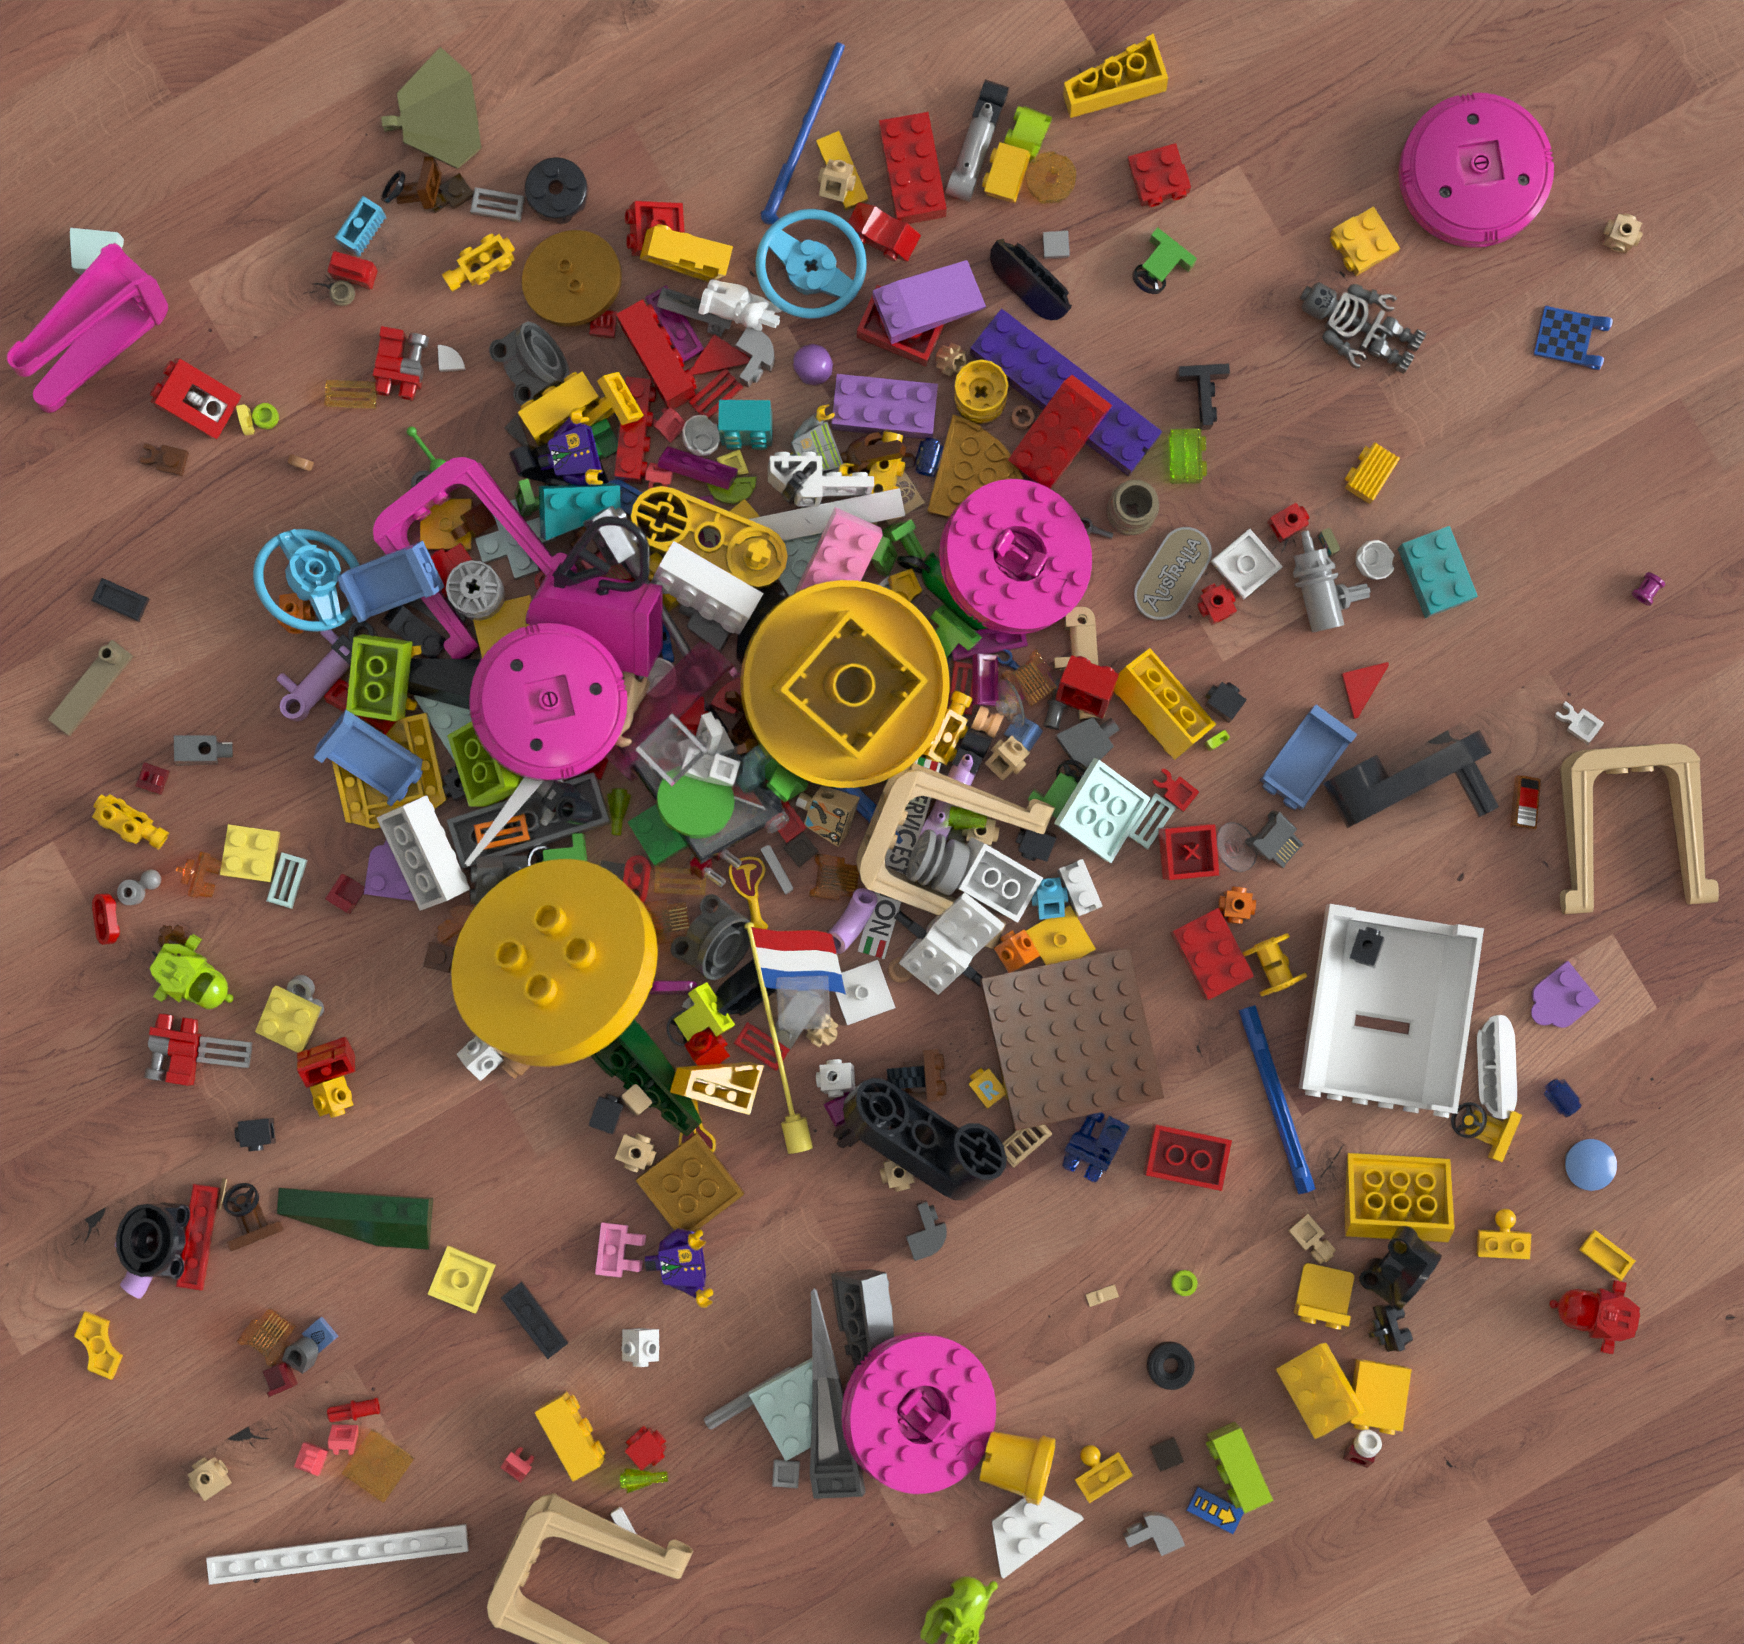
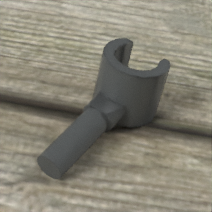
[1081,517,1114,539]

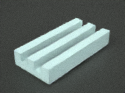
[1128,793,1177,849]
[266,852,308,909]

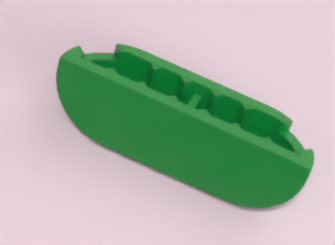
[921,552,987,630]

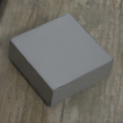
[1043,231,1070,259]
[772,1459,800,1488]

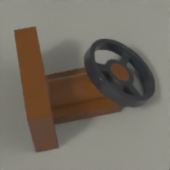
[381,156,442,209]
[223,1183,283,1252]

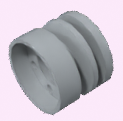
[446,560,505,621]
[907,829,970,895]

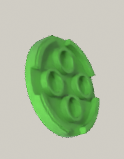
[656,766,734,839]

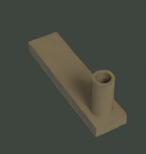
[48,640,134,736]

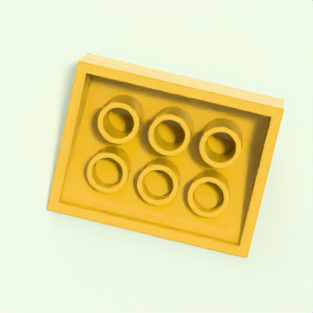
[1345,1153,1454,1242]

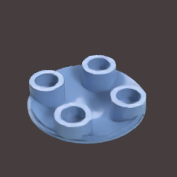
[1565,1139,1617,1191]

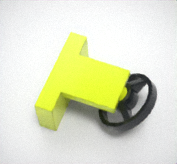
[667,982,735,1047]

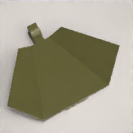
[381,47,481,169]

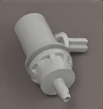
[1293,530,1371,633]

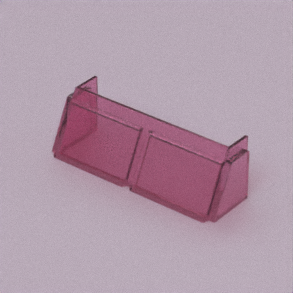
[605,641,740,782]

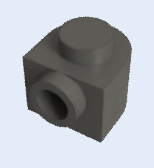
[282,1337,319,1374]

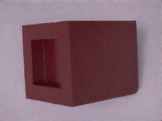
[325,873,365,914]
[262,1362,298,1397]

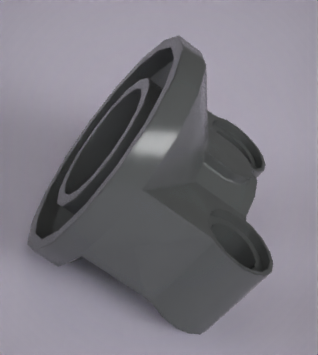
[489,321,569,405]
[670,894,750,980]

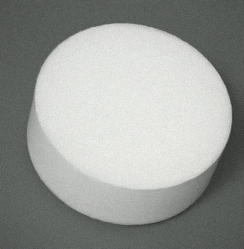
[1354,1430,1382,1458]

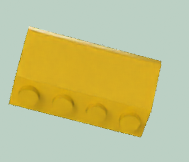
[1114,648,1216,760]

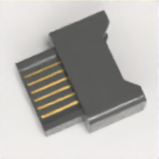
[1245,810,1304,868]

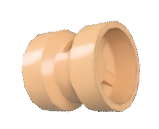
[971,706,1004,739]

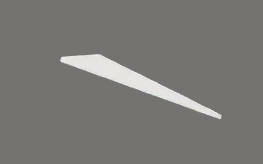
[465,777,543,866]

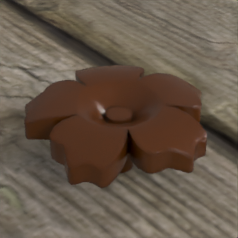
[157,925,188,947]

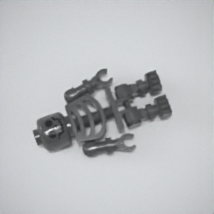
[1300,282,1426,374]

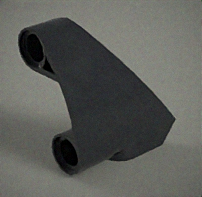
[509,443,609,485]
[736,582,788,664]

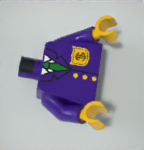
[538,407,603,486]
[645,1228,713,1308]

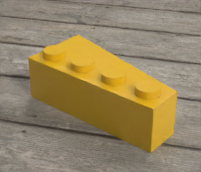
[1063,33,1168,118]

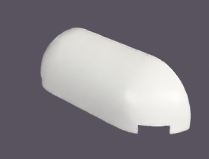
[1477,1015,1517,1119]

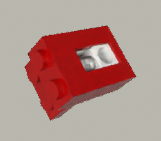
[150,358,242,440]

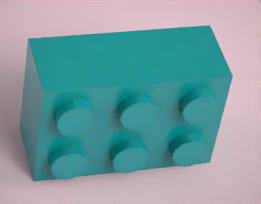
[718,400,773,450]
[1397,526,1478,619]

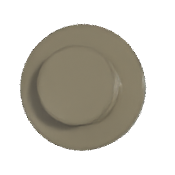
[329,280,355,306]

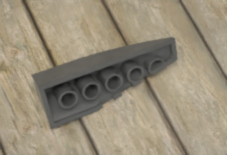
[831,1269,894,1374]

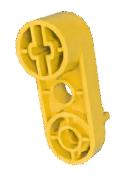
[631,486,788,589]

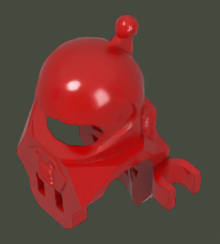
[1549,1280,1640,1355]

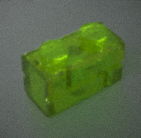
[1169,429,1207,484]

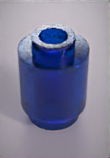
[914,437,944,477]
[1544,1078,1582,1118]

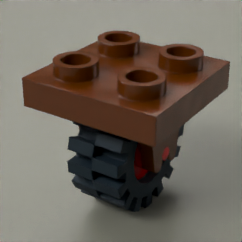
[886,1049,947,1102]

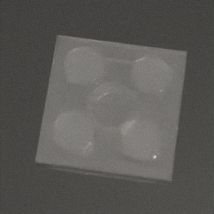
[776,976,831,1030]

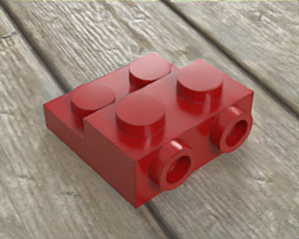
[1127,143,1191,207]
[625,201,685,256]

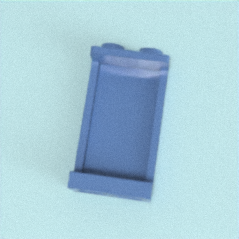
[337,540,445,623]
[1259,705,1357,810]
[313,710,423,806]

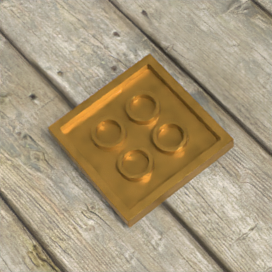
[635,1132,744,1232]

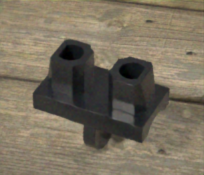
[1368,1304,1413,1352]

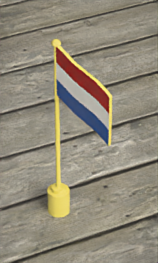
[744,922,846,1154]

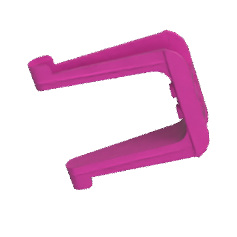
[7,243,168,413]
[373,457,578,659]

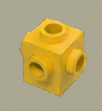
[310,1076,353,1118]

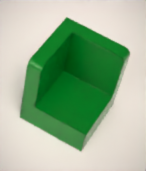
[591,418,618,461]

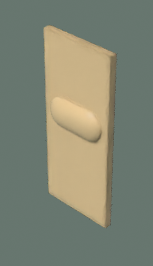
[217,1178,227,1210]
[1086,1284,1119,1307]

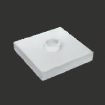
[1211,529,1283,600]
[835,960,895,1025]

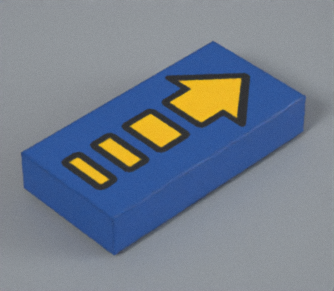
[1186,1486,1244,1534]

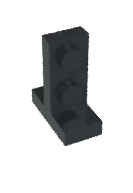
[1176,363,1230,430]
[381,605,447,659]

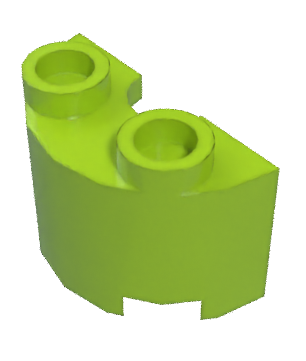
[1004,106,1052,163]

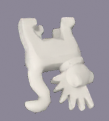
[698,279,782,331]

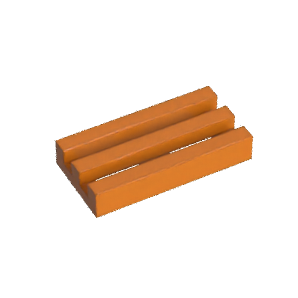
[474,814,530,850]

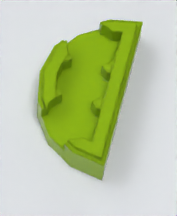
[707,477,757,505]

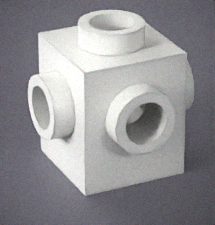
[457,1036,503,1081]
[816,1059,855,1097]
[622,1328,659,1367]

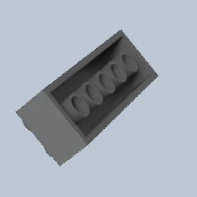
[447,772,611,870]

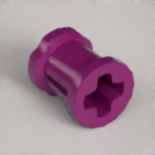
[1632,572,1666,606]

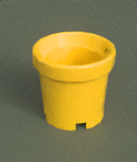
[980,1431,1056,1506]

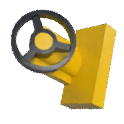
[1451,1102,1522,1162]

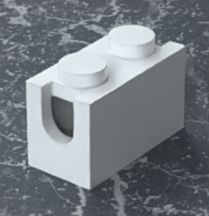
[1057,859,1102,917]

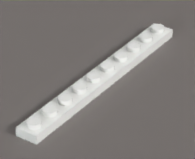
[206,1524,469,1585]

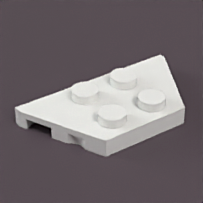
[992,1495,1084,1579]

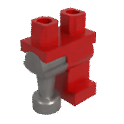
[373,326,429,401]
[144,1013,201,1086]

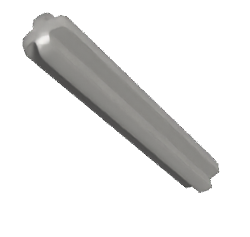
[704,1367,792,1430]

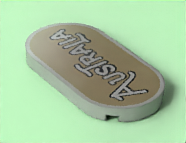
[1134,527,1212,620]

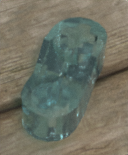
[736,745,772,794]

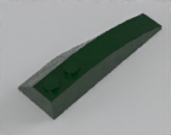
[590,1019,702,1137]
[277,1188,433,1250]

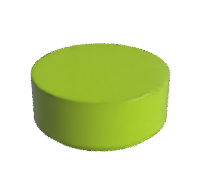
[252,403,279,430]
[1171,1270,1198,1296]

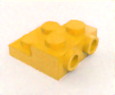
[1330,206,1400,276]

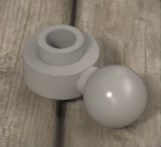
[117,869,161,905]
[287,975,324,1018]

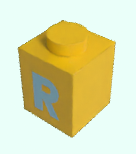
[968,1067,1006,1109]

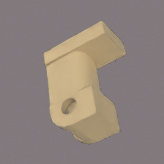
[1053,607,1098,671]

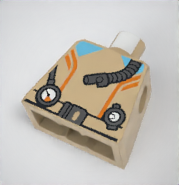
[796,786,860,847]

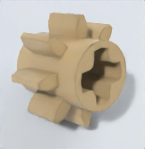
[936,343,967,376]
[806,1014,838,1048]

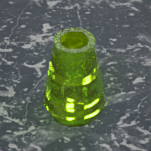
[948,806,987,830]

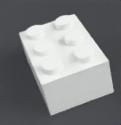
[957,837,1043,922]

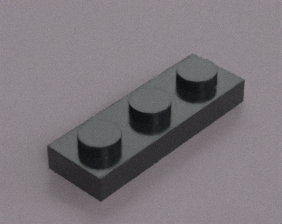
[501,1281,569,1360]

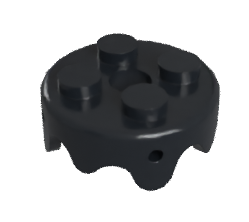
[524,157,589,224]

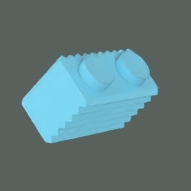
[334,196,386,257]

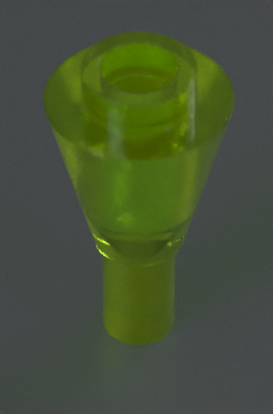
[607,788,632,836]
[620,1468,668,1494]

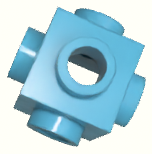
[1031,877,1068,920]

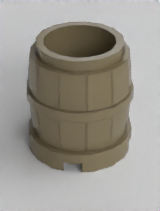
[1107,480,1159,536]

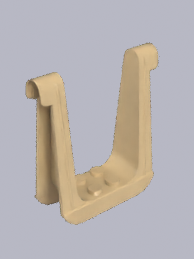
[1560,744,1719,915]
[856,762,1055,949]
[487,1494,693,1644]

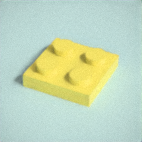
[220,824,280,883]
[255,985,322,1053]
[428,1245,496,1314]

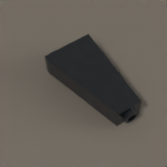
[408,659,482,710]

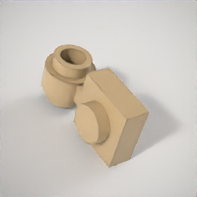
[1287,1214,1336,1264]

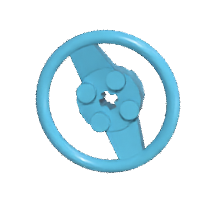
[755,209,867,319]
[253,529,360,632]

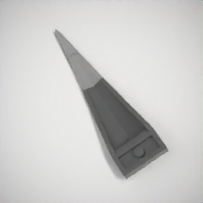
[810,1288,866,1499]

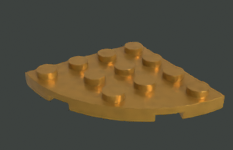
[927,415,1023,518]

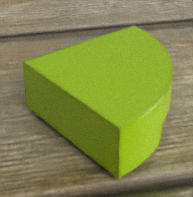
[1204,730,1230,751]

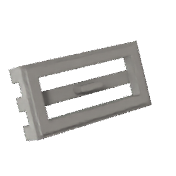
[470,187,525,223]
[761,845,794,895]
[197,1036,253,1068]

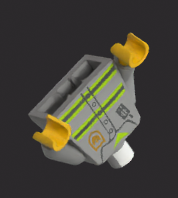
[790,404,854,476]

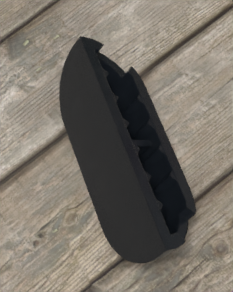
[990,239,1072,321]
[714,959,778,1016]

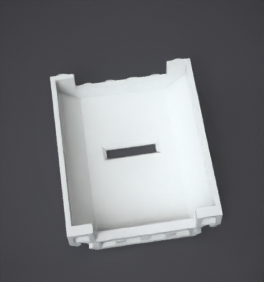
[1299,904,1484,1118]

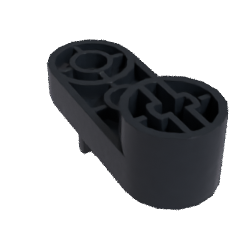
[1323,730,1499,828]
[833,1078,1007,1201]

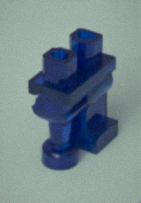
[1062,1112,1130,1184]

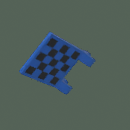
[1534,306,1613,370]

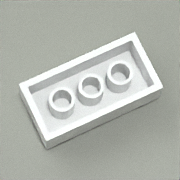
[651,541,763,634]
[377,795,470,911]

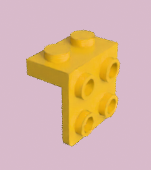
[1294,1263,1354,1330]

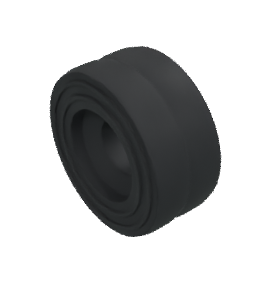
[1147,1341,1195,1390]

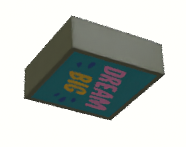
[1317,528,1340,557]

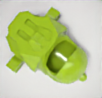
[149,934,234,1009]
[920,1576,998,1644]

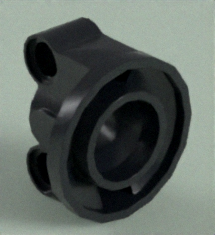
[116,1202,190,1280]
[1359,1226,1442,1311]

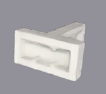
[676,712,734,763]

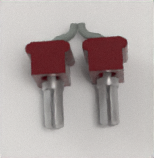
[690,832,742,887]

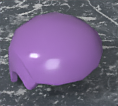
[793,344,833,385]

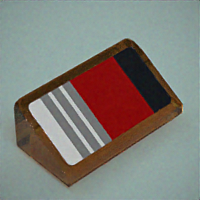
[1510,775,1541,830]

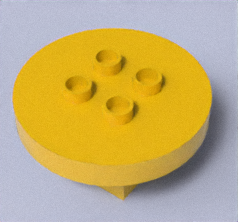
[741,580,949,788]
[451,859,657,1067]

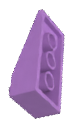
[873,260,986,344]

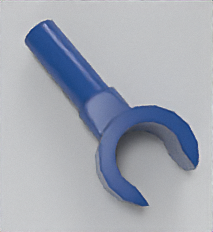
[997,649,1023,673]

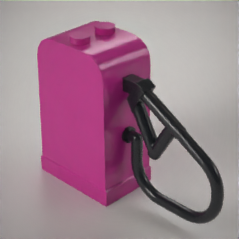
[526,516,663,677]

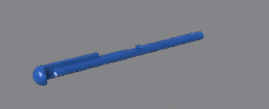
[761,42,845,225]

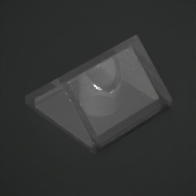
[635,713,709,786]

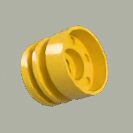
[954,360,1008,424]

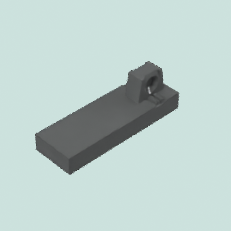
[657,287,732,337]

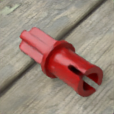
[327,1398,380,1422]

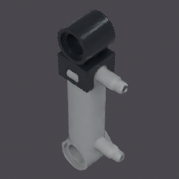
[945,79,1009,202]
[523,777,592,826]

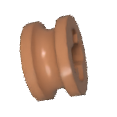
[1011,405,1034,430]

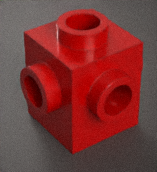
[1197,583,1237,626]

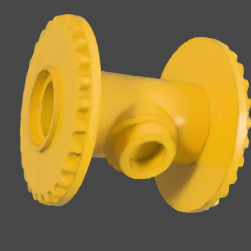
[1242,933,1307,996]

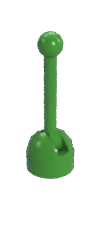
[407,426,447,473]

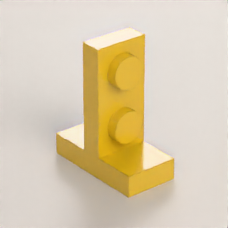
[581,372,644,426]

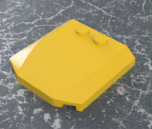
[332,713,447,829]

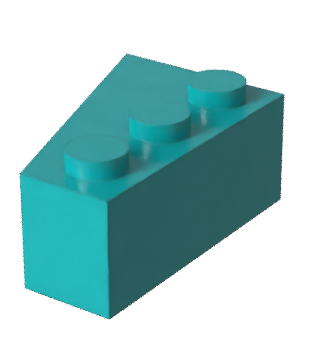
[538,483,621,540]

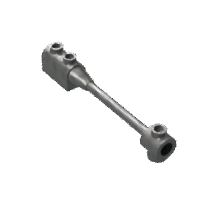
[583,505,720,694]

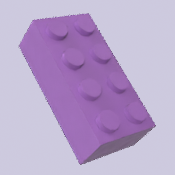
[832,374,938,440]

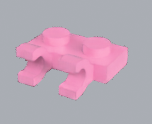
[595,1222,646,1278]

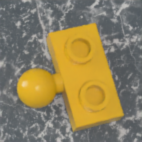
[1476,1209,1531,1259]
[1075,1445,1133,1504]

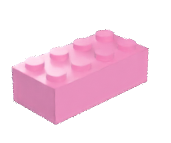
[794,507,883,593]

